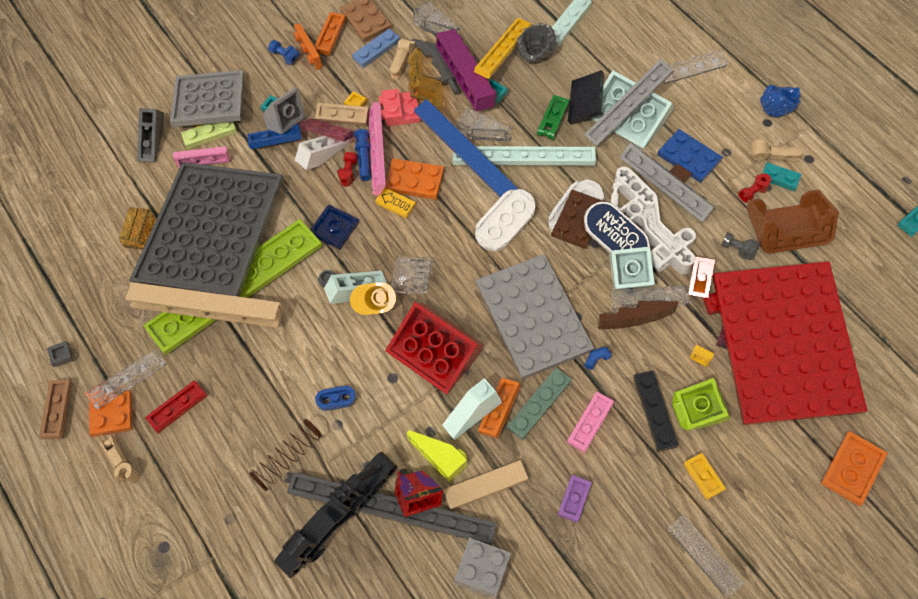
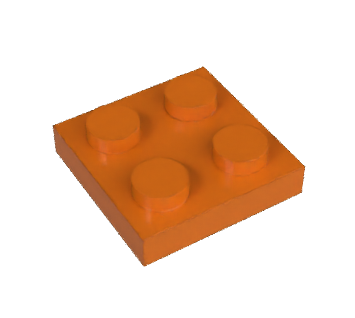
[89,390,133,437]

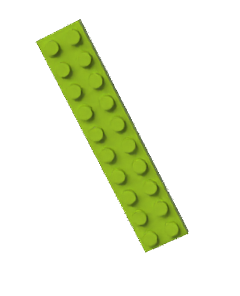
[143,219,322,356]

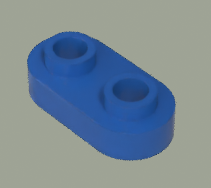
[315,386,356,411]

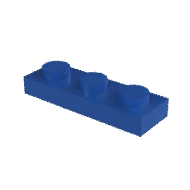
[247,124,302,149]

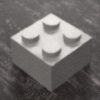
[454,538,511,599]

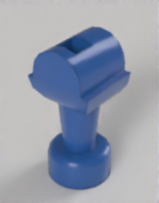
[268,40,300,65]

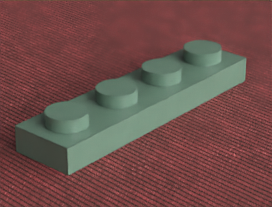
[506,368,572,441]

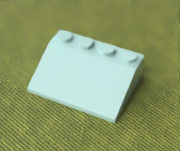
[590,70,674,149]

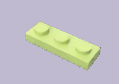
[181,121,237,149]

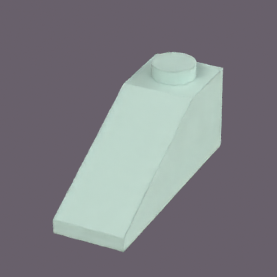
[324,271,387,304]
[442,378,502,440]

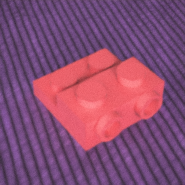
[379,89,420,126]

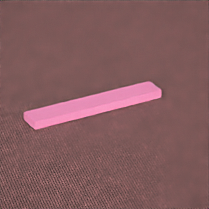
[368,102,386,196]

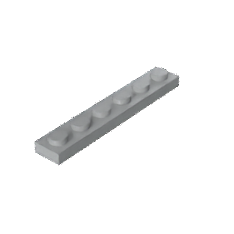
[584,59,674,148]
[620,143,716,222]

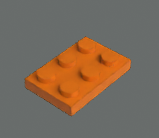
[384,158,444,200]
[820,431,888,507]

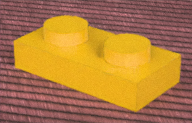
[683,453,726,501]

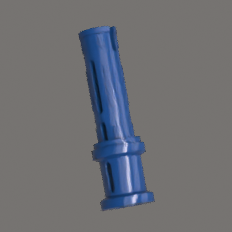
[354,129,371,181]

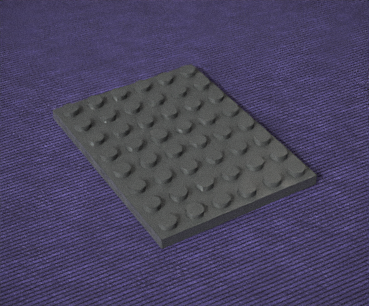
[129,162,284,297]

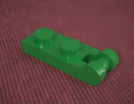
[537,95,570,140]

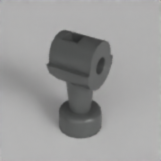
[721,232,760,260]

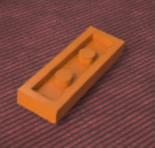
[314,12,346,56]
[293,23,322,70]
[478,378,521,439]

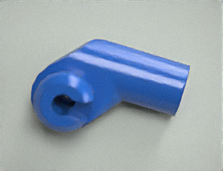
[584,347,612,370]

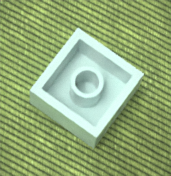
[609,247,655,292]

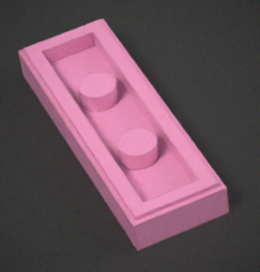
[173,146,231,168]
[567,392,614,453]

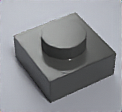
[47,341,73,367]

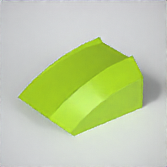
[672,378,731,431]

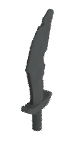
[411,39,460,95]

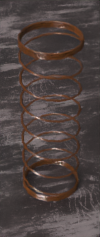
[249,419,323,491]

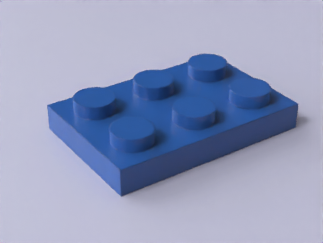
[657,129,723,183]

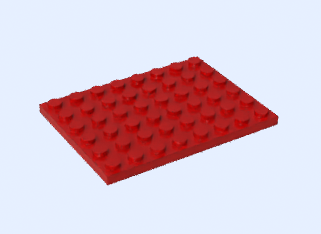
[712,261,868,425]

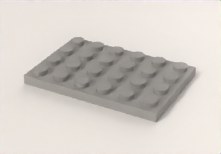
[476,254,594,380]

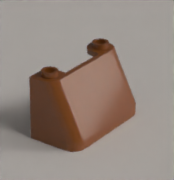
[747,189,839,254]

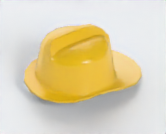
[350,282,396,315]

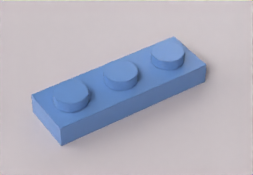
[352,28,400,68]

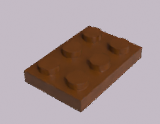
[551,190,605,249]

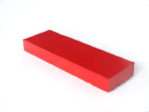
[145,380,207,434]

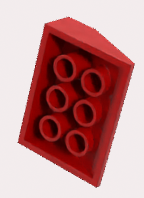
[385,302,485,394]

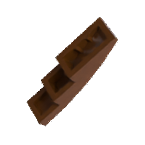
[598,301,678,329]

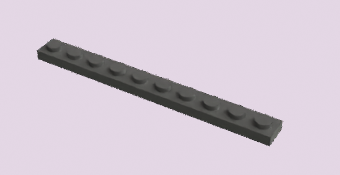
[287,472,497,546]

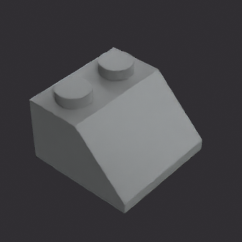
[263,87,306,134]

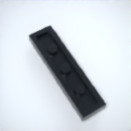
[633,371,678,452]

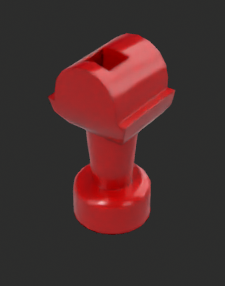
[337,152,358,187]
[738,173,771,203]

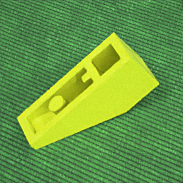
[406,430,467,483]

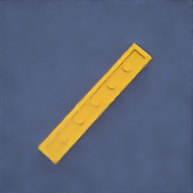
[474,17,532,79]

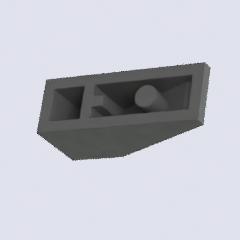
[137,108,164,162]

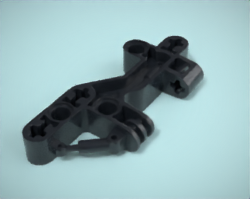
[274,452,398,578]

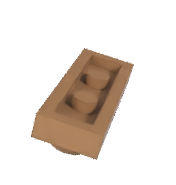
[39,380,72,439]

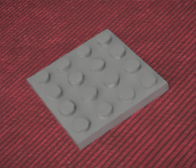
[170,70,244,127]

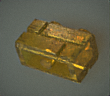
[119,207,156,250]

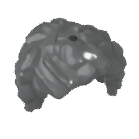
[516,23,557,63]

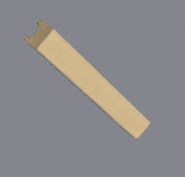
[125,282,284,328]

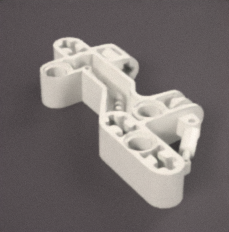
[611,167,696,274]

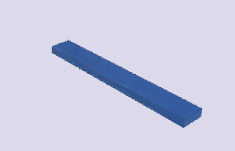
[414,99,518,198]

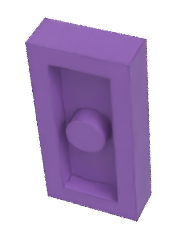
[557,475,592,523]

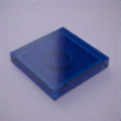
[310,205,359,250]

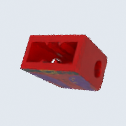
[395,468,443,517]

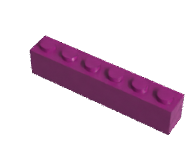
[436,29,497,112]

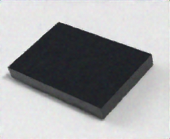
[567,70,604,125]

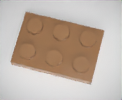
[339,0,392,43]

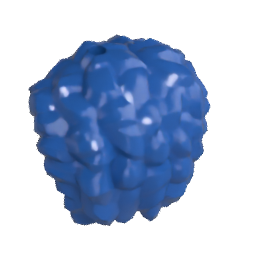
[760,85,801,117]

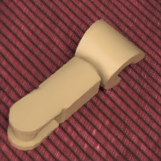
[390,38,415,80]
[751,139,803,162]
[99,434,140,484]

